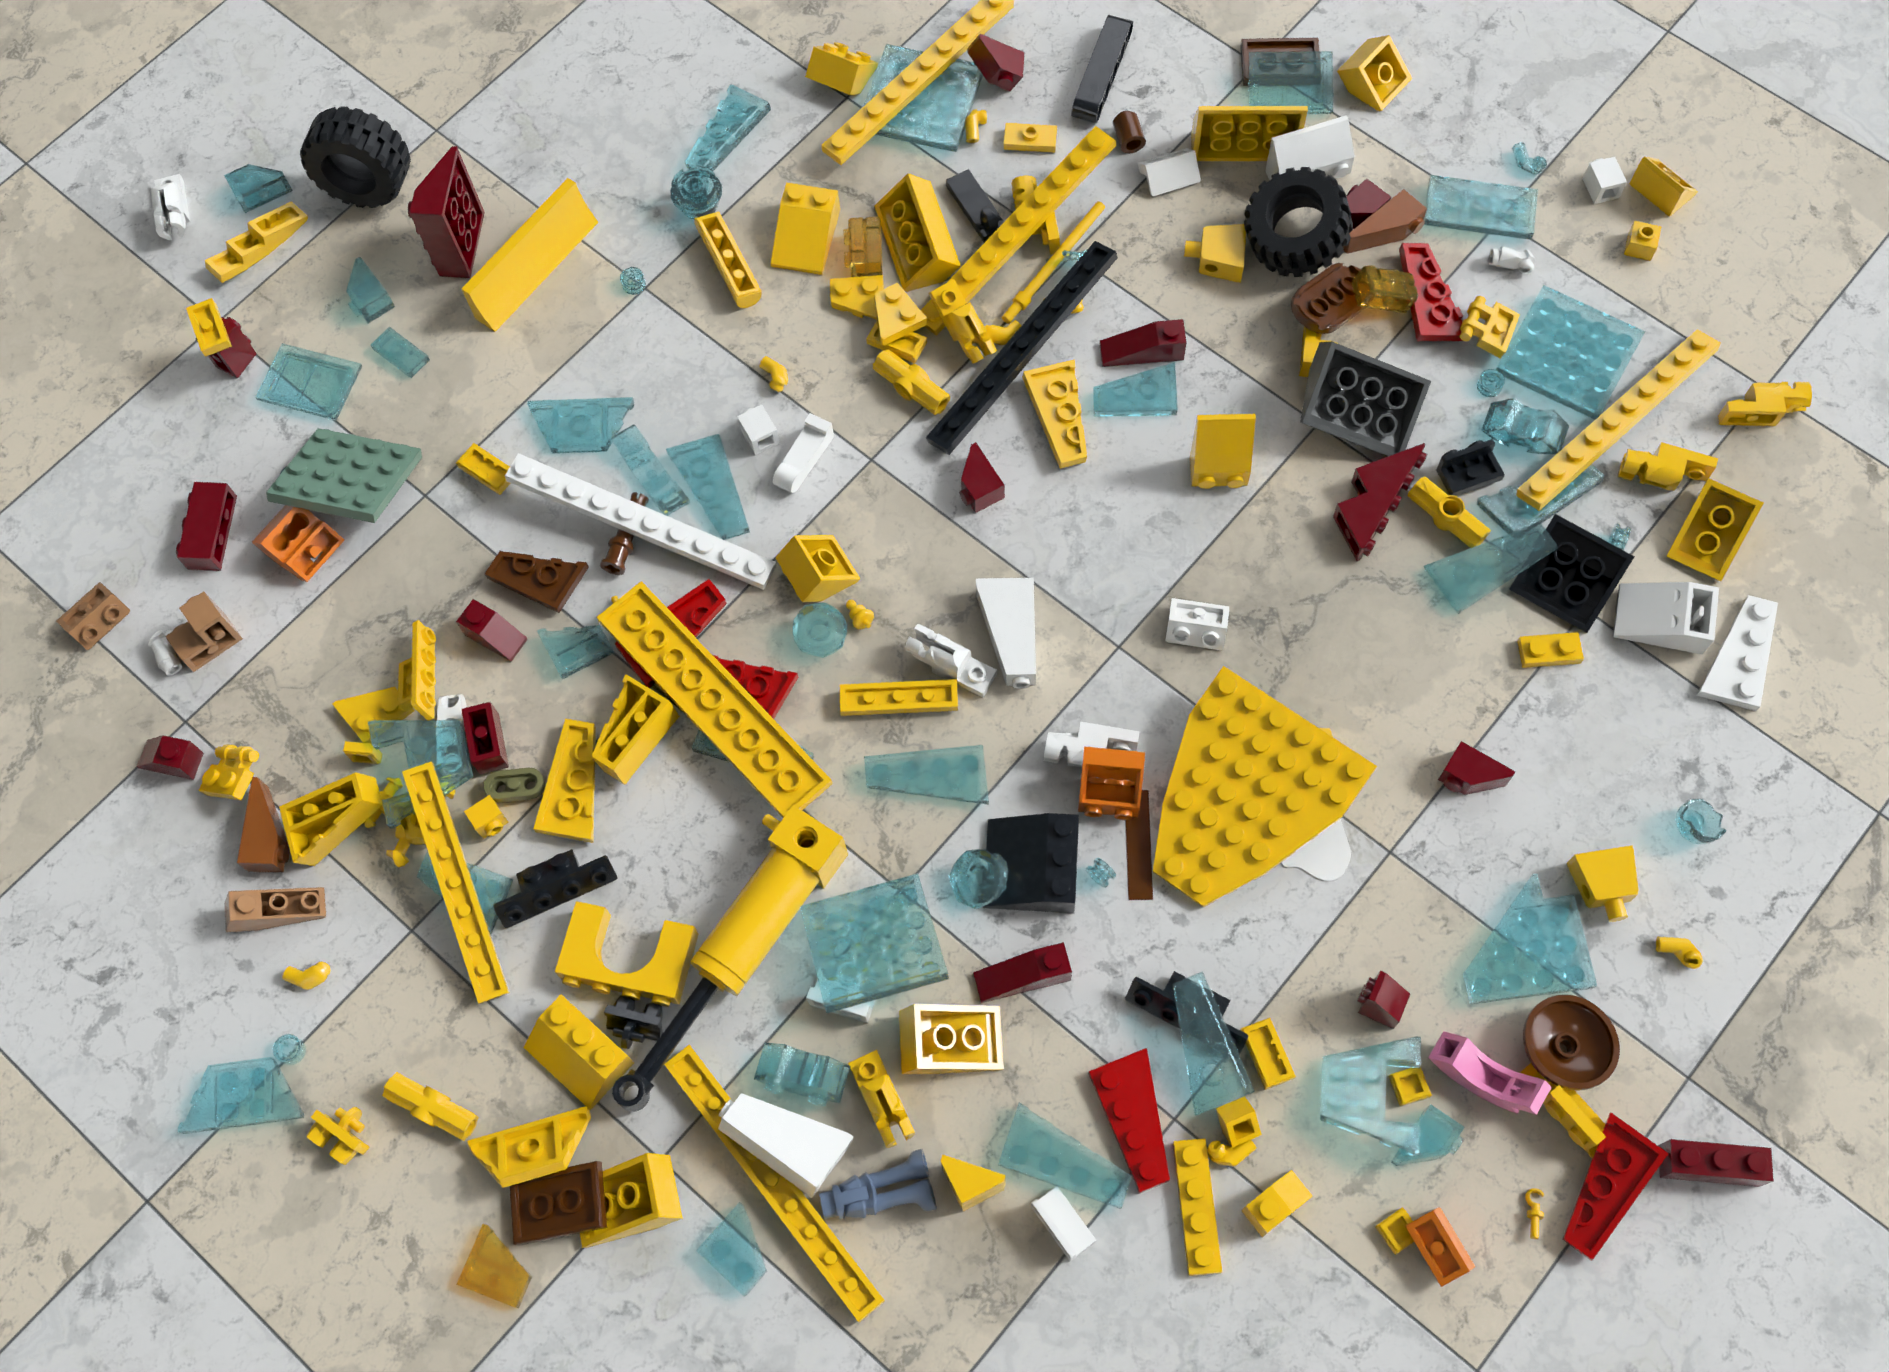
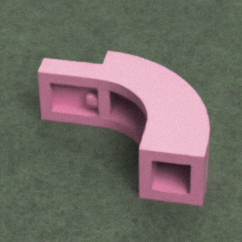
[1428,1031,1551,1115]

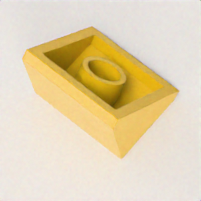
[1629,156,1698,217]
[941,1154,1006,1212]

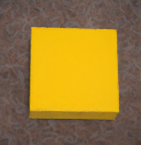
[343,741,383,764]
[1388,1065,1432,1107]
[1375,1207,1414,1255]

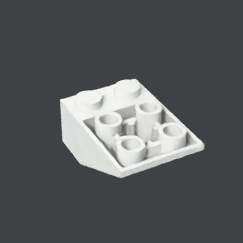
[1613,582,1719,655]

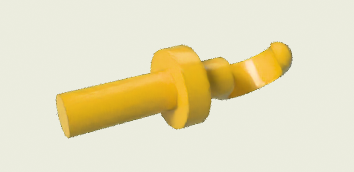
[1525,1188,1544,1239]

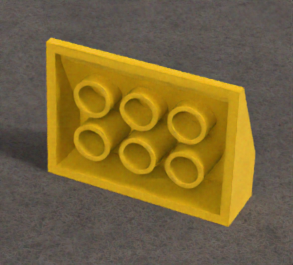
[1191,106,1308,161]

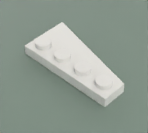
[1696,595,1778,711]

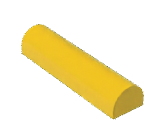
[694,211,762,308]

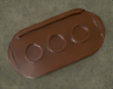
[1291,263,1374,334]

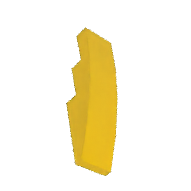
[204,201,308,283]

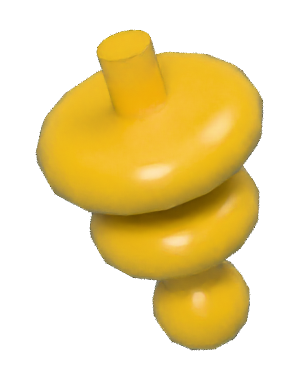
[846,600,874,630]

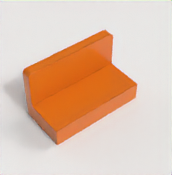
[1405,1207,1475,1287]

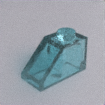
[224,164,293,213]
[346,257,395,324]
[1391,1104,1465,1166]

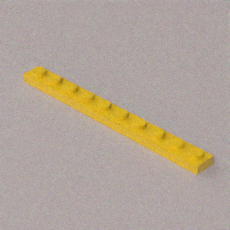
[821,0,1014,165]
[921,126,1116,336]
[1516,329,1721,511]
[664,1044,885,1323]

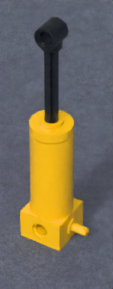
[612,805,848,1112]

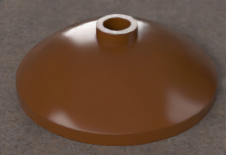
[1523,995,1620,1091]

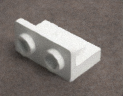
[1165,598,1229,650]

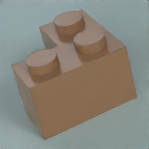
[165,591,243,672]

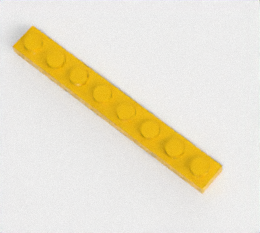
[402,761,510,1004]

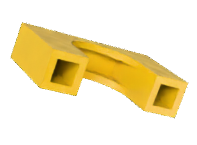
[555,901,699,1007]

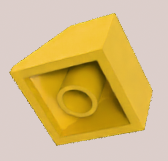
[1337,35,1412,111]
[775,535,860,602]

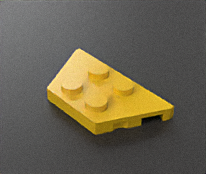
[467,1106,591,1188]

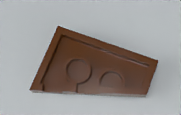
[485,551,589,613]

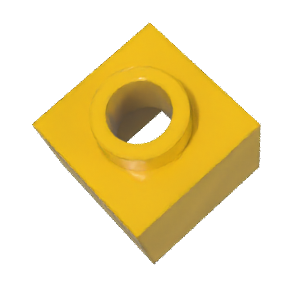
[1624,221,1662,261]
[464,795,509,839]
[1216,1096,1262,1148]

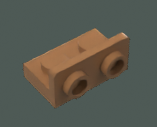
[56,582,130,650]

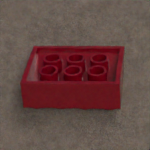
[408,146,485,278]

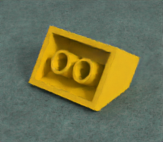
[523,994,634,1110]

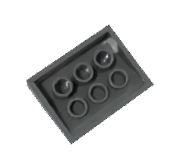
[1300,341,1431,456]

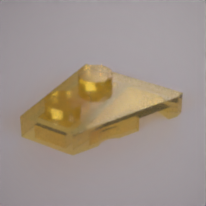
[456,1224,532,1309]

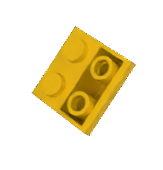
[805,42,878,95]

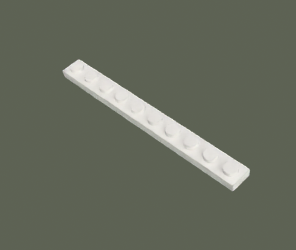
[505,453,776,590]

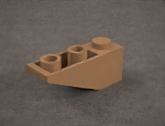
[224,887,326,932]

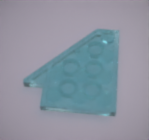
[1463,874,1597,1004]

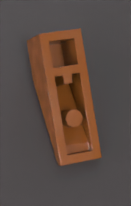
[1343,189,1427,254]
[237,777,290,872]

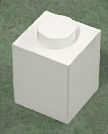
[1583,157,1627,204]
[737,404,780,455]

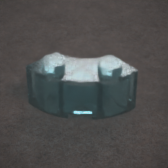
[1482,398,1569,454]
[754,1043,851,1106]

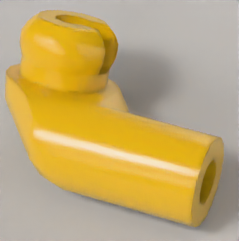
[965,109,987,143]
[1656,936,1703,969]
[282,961,331,990]
[1207,1140,1257,1167]

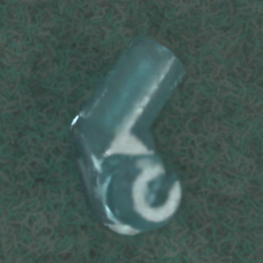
[1512,142,1547,175]

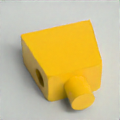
[1184,224,1246,283]
[1567,845,1639,922]

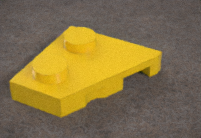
[830,275,884,320]
[875,283,927,346]
[332,686,415,744]

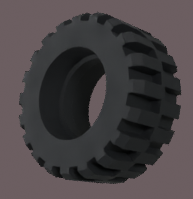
[300,106,411,208]
[1244,167,1353,277]

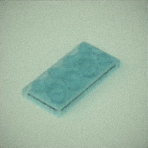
[1424,175,1538,240]

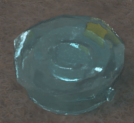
[792,603,848,658]
[949,849,1008,909]

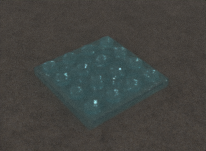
[863,44,983,152]
[1495,285,1646,420]
[800,873,949,1013]

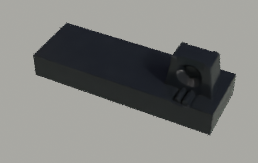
[946,169,1004,243]

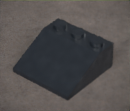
[1509,514,1635,633]
[983,813,1079,913]

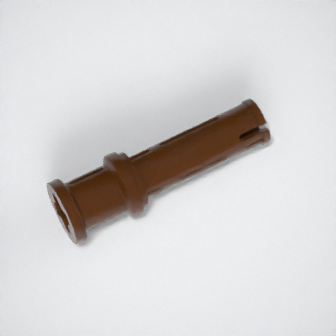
[600,492,649,575]

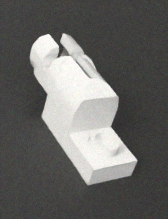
[151,174,190,240]
[905,624,997,698]
[1044,722,1140,767]

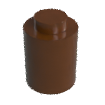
[1112,111,1146,154]

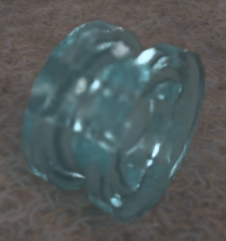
[620,267,646,295]
[1477,369,1505,397]
[1608,523,1631,550]
[1086,858,1116,888]
[273,1034,306,1065]

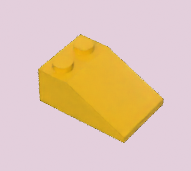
[770,182,840,275]
[1190,414,1256,489]
[1666,478,1764,582]
[899,1004,1004,1074]
[580,1153,683,1248]

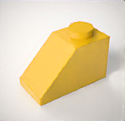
[1241,1170,1313,1238]

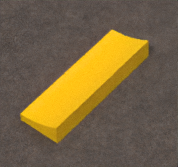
[462,178,598,332]

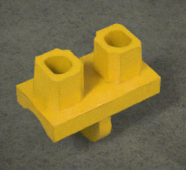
[306,1107,370,1165]

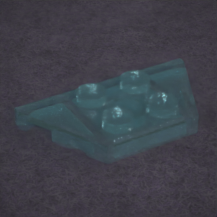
[527,397,634,453]
[178,1057,304,1134]

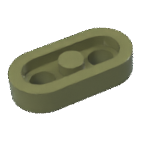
[484,767,546,803]

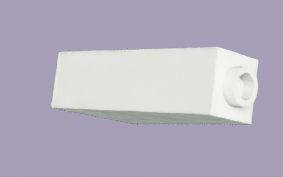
[976,578,1036,689]
[718,1093,854,1198]

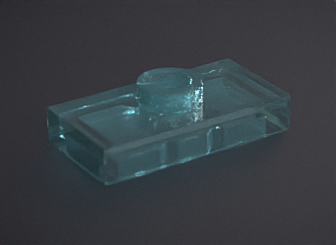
[371,327,430,378]

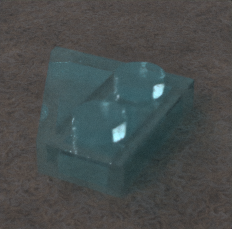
[537,625,614,679]
[696,1202,767,1297]

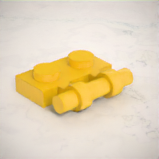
[1460,296,1520,358]
[198,744,259,800]

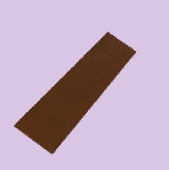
[1126,790,1153,900]

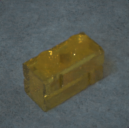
[843,217,883,277]
[1351,265,1419,313]

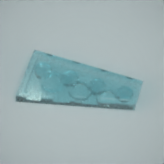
[685,84,771,179]
[1424,523,1558,614]
[1173,971,1255,1116]

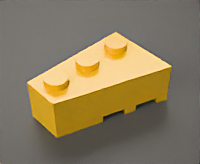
[592,674,680,785]
[279,772,383,866]

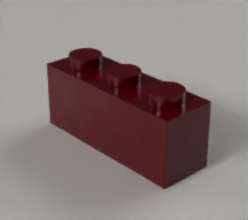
[176,482,237,571]
[1658,1139,1774,1187]

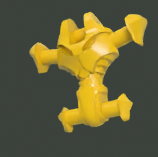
[364,777,456,868]

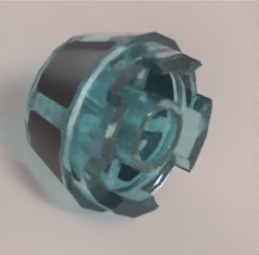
[670,165,722,219]

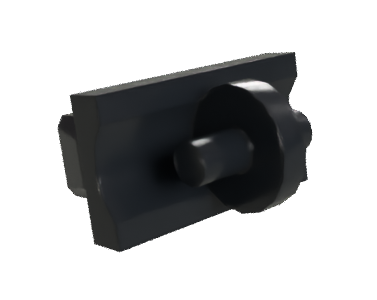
[604,995,663,1049]

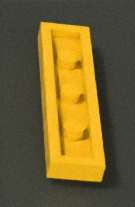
[840,679,958,716]
[1173,1138,1222,1276]

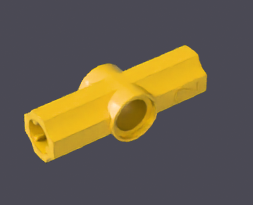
[873,349,950,415]
[1407,476,1491,550]
[382,1072,479,1141]

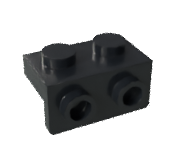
[1436,439,1505,496]

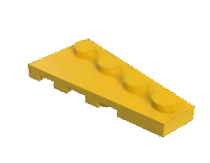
[1022,359,1087,469]

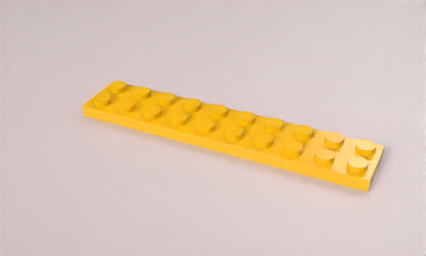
[596,581,833,818]

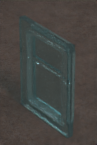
[1248,51,1334,114]
[255,343,362,421]

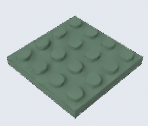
[266,428,422,523]

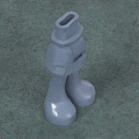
[819,1149,937,1219]

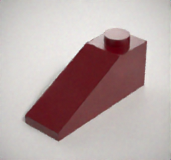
[1099,319,1187,367]
[973,942,1072,1003]

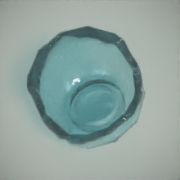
[1676,799,1726,844]

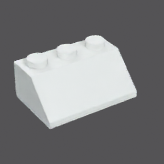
[1265,115,1355,180]

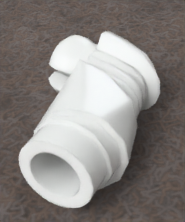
[1488,246,1535,274]
[148,630,182,675]

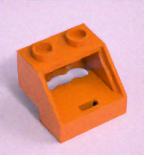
[252,505,345,582]
[1078,746,1145,820]

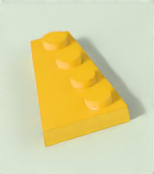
[533,718,596,843]

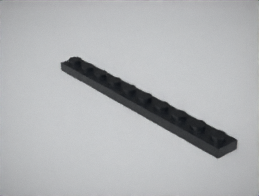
[926,241,1118,455]

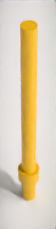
[1001,201,1105,324]

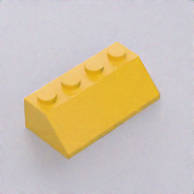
[874,173,961,292]

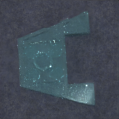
[368,720,473,829]
[1320,1036,1421,1157]

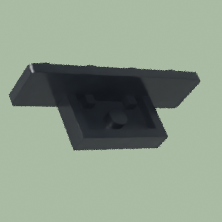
[493,849,618,928]
[1125,971,1249,1058]

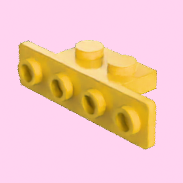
[398,620,436,721]
[1519,1063,1606,1158]

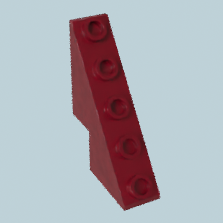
[1333,443,1428,561]

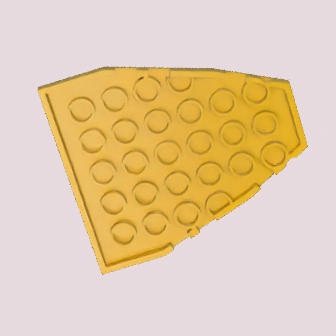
[1153,666,1377,907]

